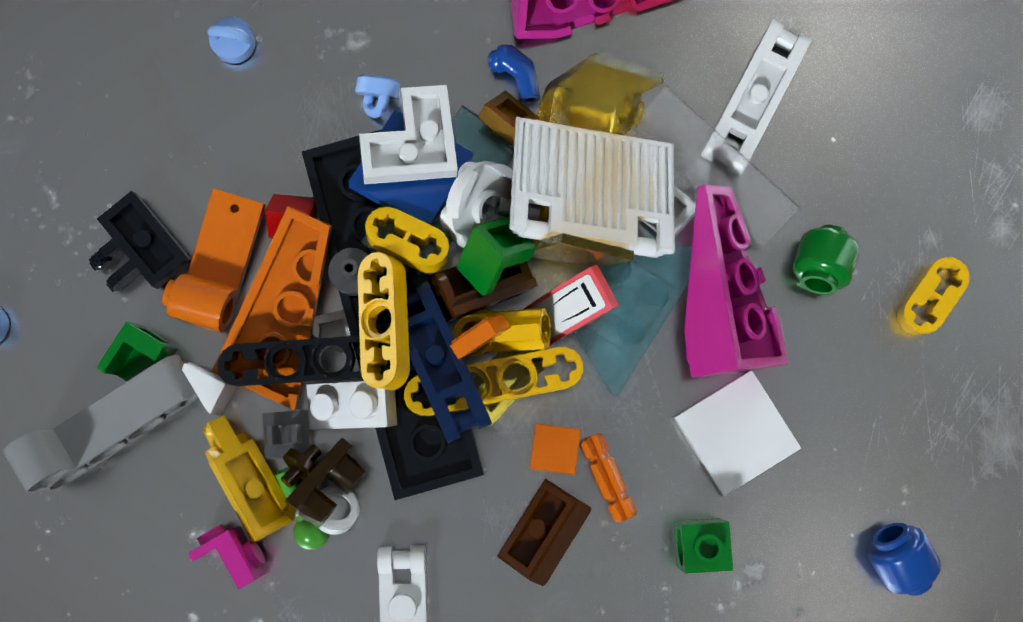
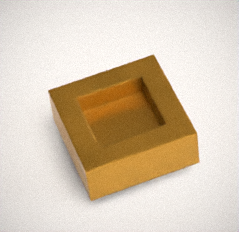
[477,90,539,145]

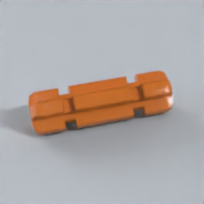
[580,433,637,523]

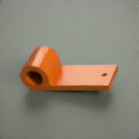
[162,188,266,333]

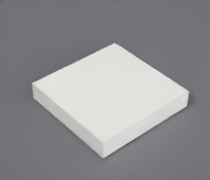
[673,370,801,497]

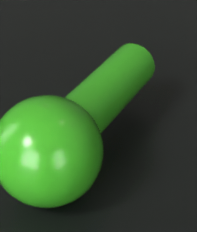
[275,467,330,550]

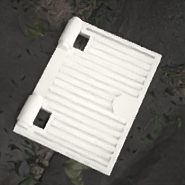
[509,117,675,258]

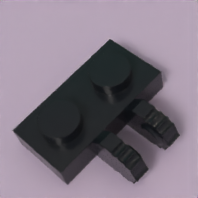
[89,191,192,292]

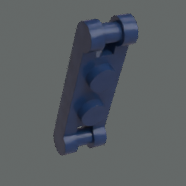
[384,279,492,443]

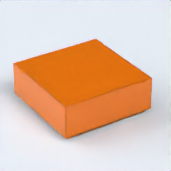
[450,313,511,360]
[529,423,581,475]

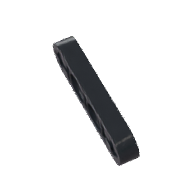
[217,335,391,386]

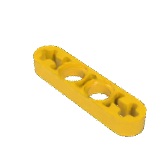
[404,347,583,416]

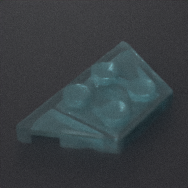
[573,244,692,397]

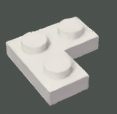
[359,85,458,185]

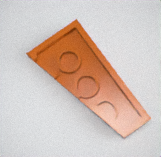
[211,206,332,411]

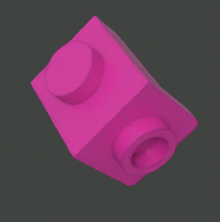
[188,524,266,590]

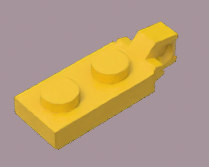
[202,415,297,544]

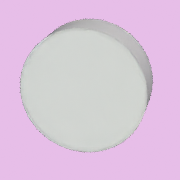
[319,485,360,535]

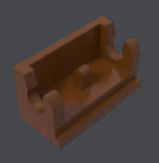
[426,261,538,323]

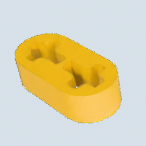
[365,207,449,273]
[897,257,970,336]

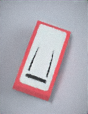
[524,264,619,346]

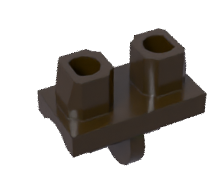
[281,438,365,528]

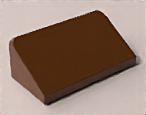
[497,478,591,586]

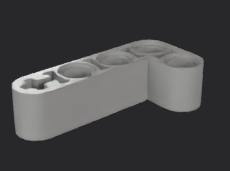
[3,354,199,493]

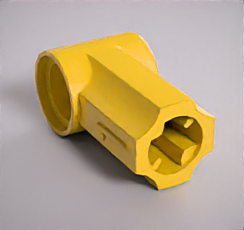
[453,308,552,356]

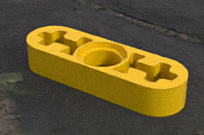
[357,252,410,391]

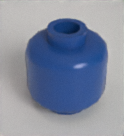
[868,523,941,596]

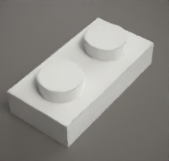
[306,380,397,430]

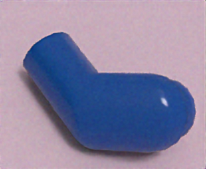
[488,44,541,103]

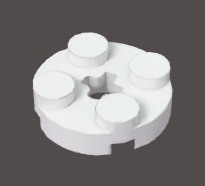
[440,161,513,248]

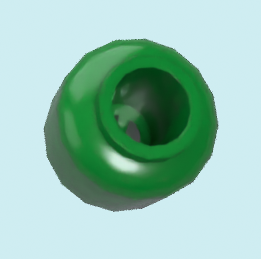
[793,224,859,295]

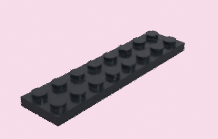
[301,129,485,500]

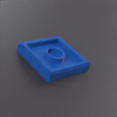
[348,109,474,225]

